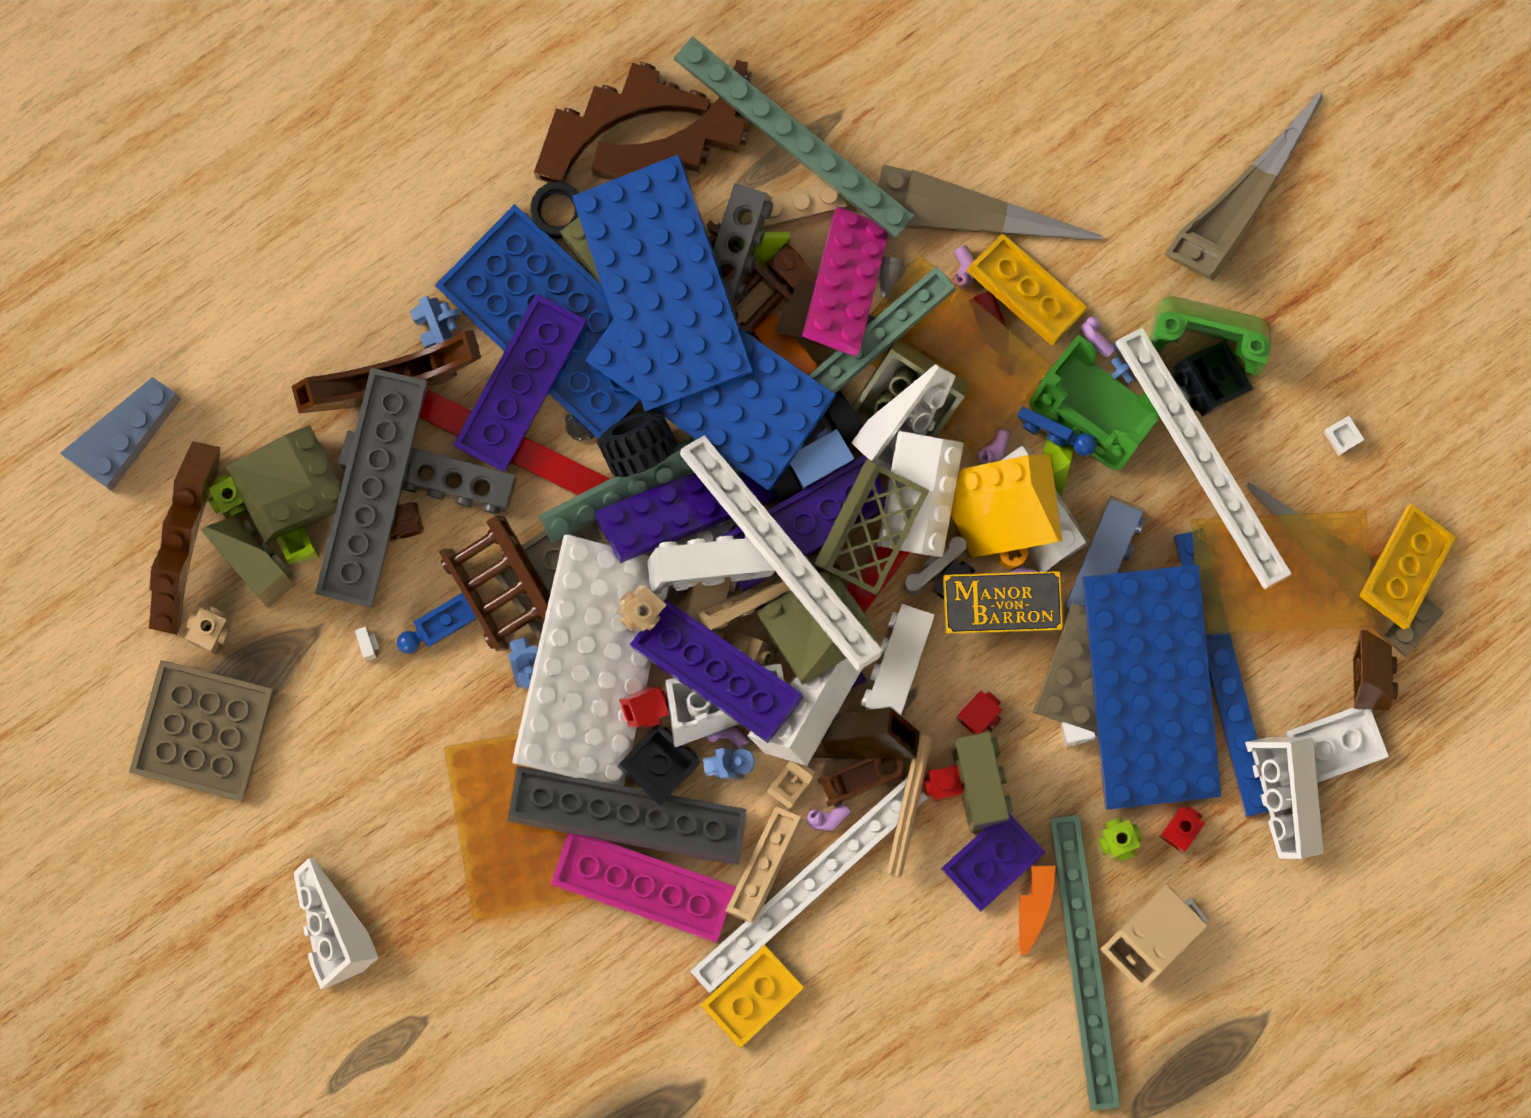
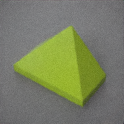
[735,232,790,269]
[1042,435,1074,496]
[277,527,319,564]

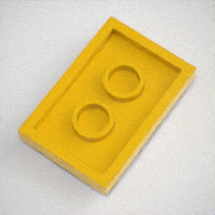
[700,945,804,1048]

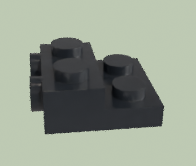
[1173,340,1253,417]
[618,724,700,806]

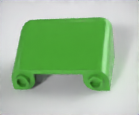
[1149,296,1270,377]
[1029,334,1160,470]

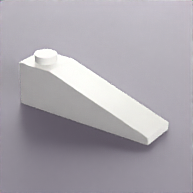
[852,364,956,471]

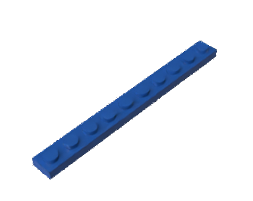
[1174,529,1269,817]

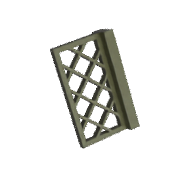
[814,459,930,595]

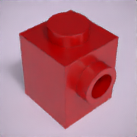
[619,687,669,728]
[956,690,1002,735]
[923,765,963,803]
[1159,806,1206,854]

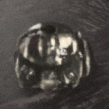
[565,414,594,441]

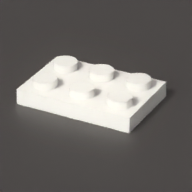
[1285,707,1389,783]

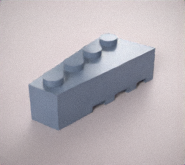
[60,377,181,492]
[1066,495,1145,608]

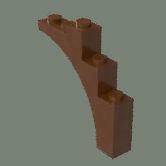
[592,60,752,180]
[534,62,710,183]
[291,330,481,414]
[149,441,221,635]

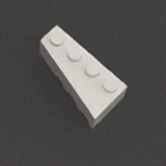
[647,535,775,594]
[861,604,935,715]
[747,658,863,766]
[665,664,784,747]
[1245,737,1324,859]

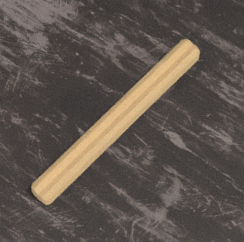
[887,734,932,878]

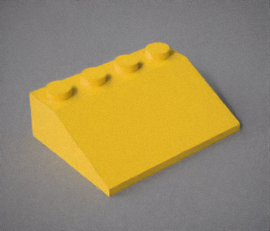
[951,454,1062,558]

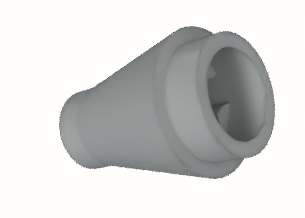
[879,256,906,299]

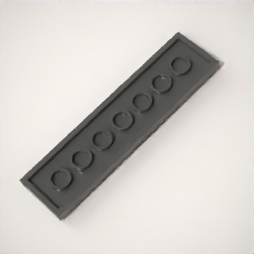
[315,368,428,608]
[507,766,747,865]

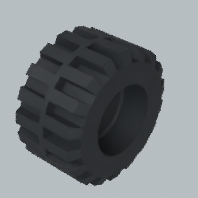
[597,410,677,477]

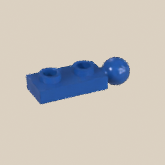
[1017,406,1097,456]
[397,593,477,654]

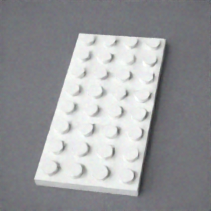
[512,535,669,786]

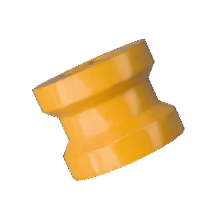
[998,548,1028,570]

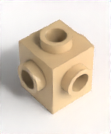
[616,585,666,632]
[185,606,231,654]

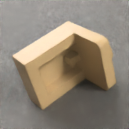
[730,631,776,666]
[767,761,816,809]

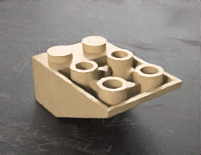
[1100,884,1208,991]

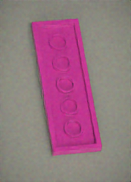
[802,206,888,357]
[550,833,736,943]

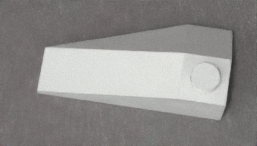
[294,858,378,989]

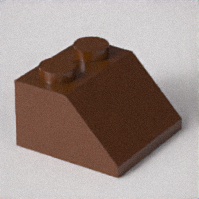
[1353,630,1398,710]

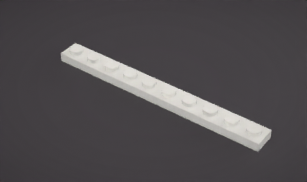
[1116,328,1291,590]
[680,435,883,671]
[690,777,928,993]

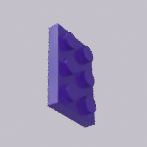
[941,813,1046,912]

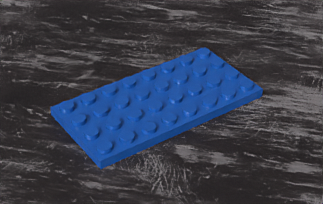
[572,155,755,413]
[435,204,641,440]
[585,319,837,491]
[1082,564,1221,810]

